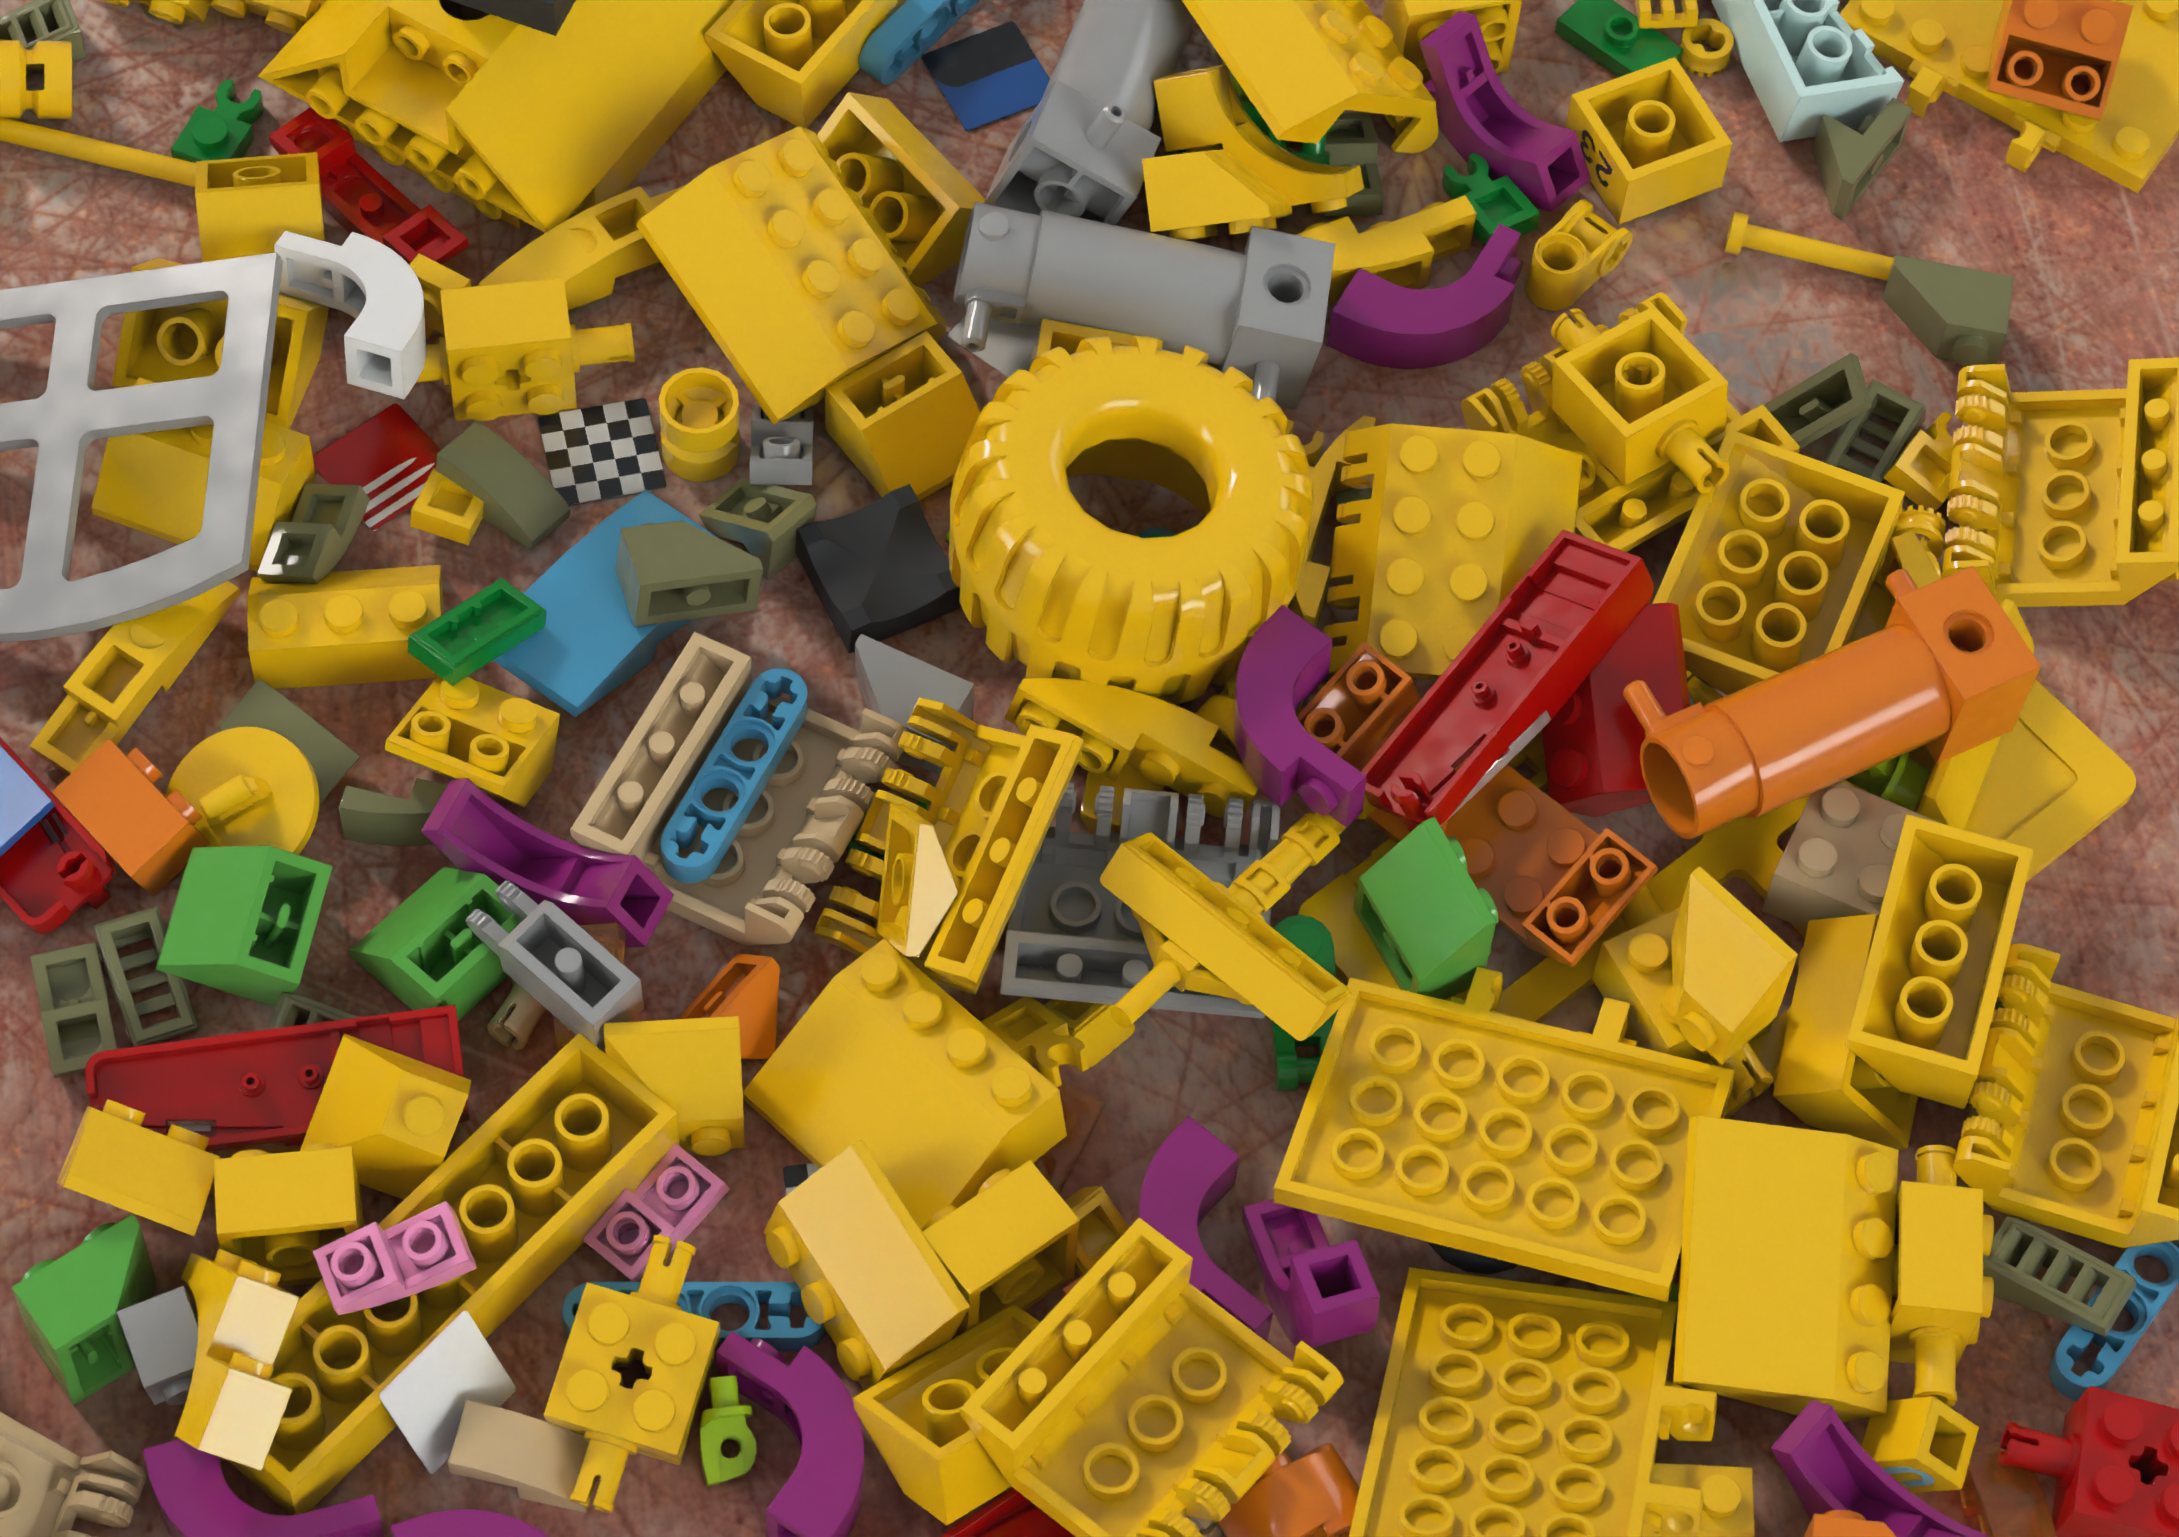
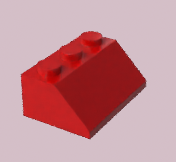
[1542,603,1690,818]

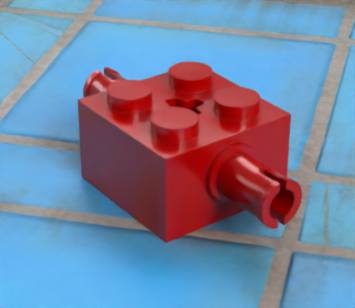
[1998,1386,2179,1537]

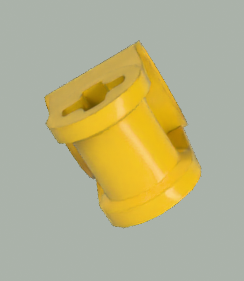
[1525,199,1633,311]

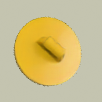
[165,726,320,855]

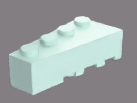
[1711,0,1904,142]

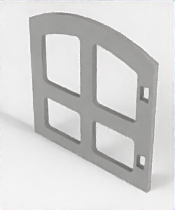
[0,252,283,642]

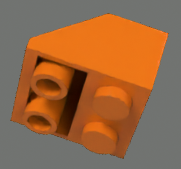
[1986,0,2133,121]

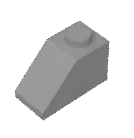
[855,634,974,774]
[117,1286,198,1405]

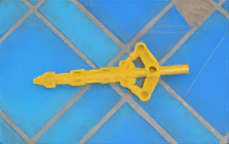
[1110,796,1376,1028]

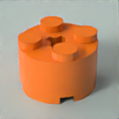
[1217,1443,1360,1537]

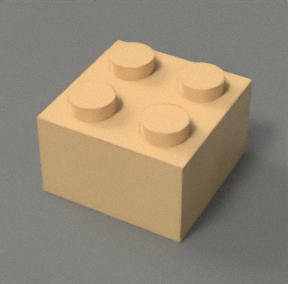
[1762,781,1940,930]

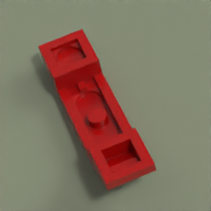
[269,107,469,265]

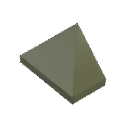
[1764,353,1872,449]

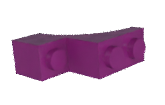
[421,778,674,948]
[1771,1400,1988,1537]

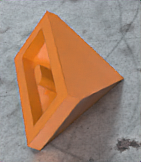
[677,953,780,1059]

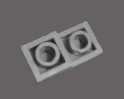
[750,406,814,485]

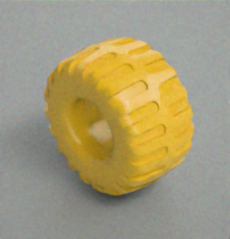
[949,335,1314,705]

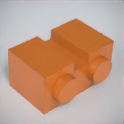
[52,738,210,897]

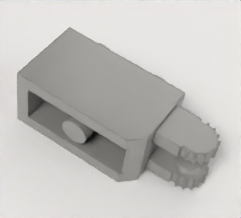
[465,880,644,1050]

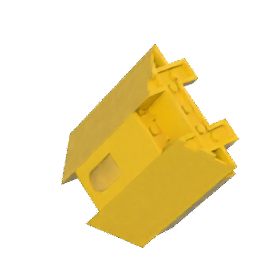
[258,0,735,233]

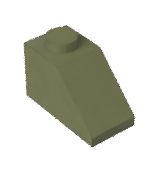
[1883,255,2014,366]
[616,520,763,627]

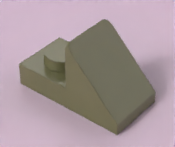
[1813,98,1913,220]
[699,478,817,580]

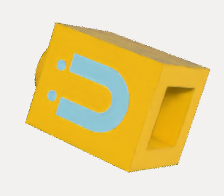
[1861,1396,1979,1493]

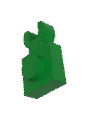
[171,79,264,163]
[1442,153,1540,246]

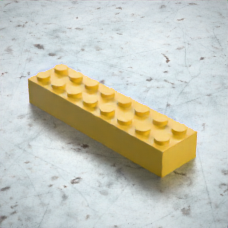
[226,1032,680,1515]

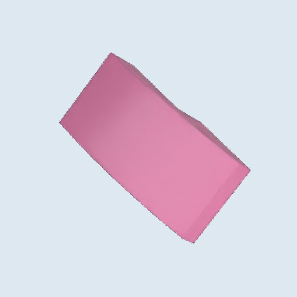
[582,1143,730,1282]
[313,1201,477,1315]

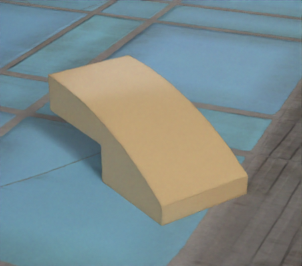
[448,1400,589,1513]

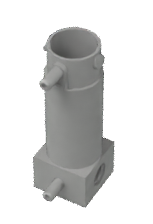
[984,0,1195,225]
[953,202,1335,410]

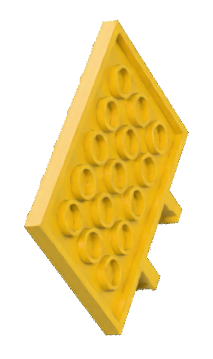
[1840,0,2179,193]
[1273,967,1735,1302]
[1349,1267,1717,1537]

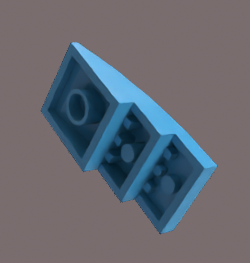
[493,489,720,717]

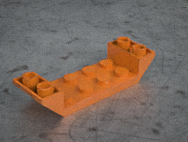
[1297,641,1658,967]

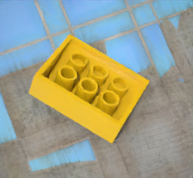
[1652,428,1905,695]
[743,938,1067,1231]
[1673,1115,1899,1423]

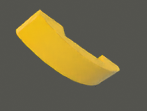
[1288,415,1376,628]

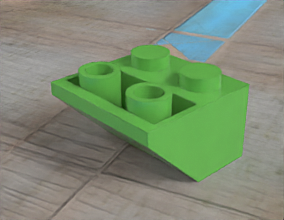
[1353,817,1499,1000]
[156,846,332,1007]
[349,867,521,1021]
[12,1214,156,1406]

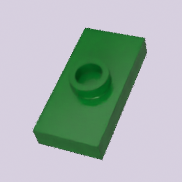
[1555,0,1683,77]
[408,578,546,686]

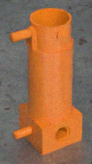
[1623,566,2041,839]

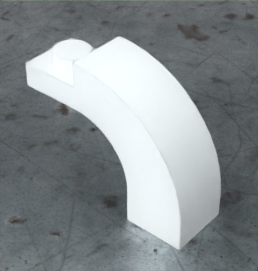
[274,231,426,399]

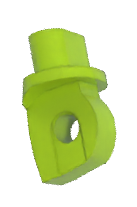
[1846,751,1931,811]
[699,1376,757,1487]

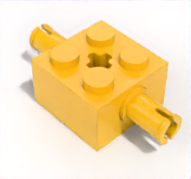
[416,278,635,421]
[1551,306,1730,493]
[1592,885,1774,1103]
[1889,1145,1994,1407]
[544,1235,721,1513]

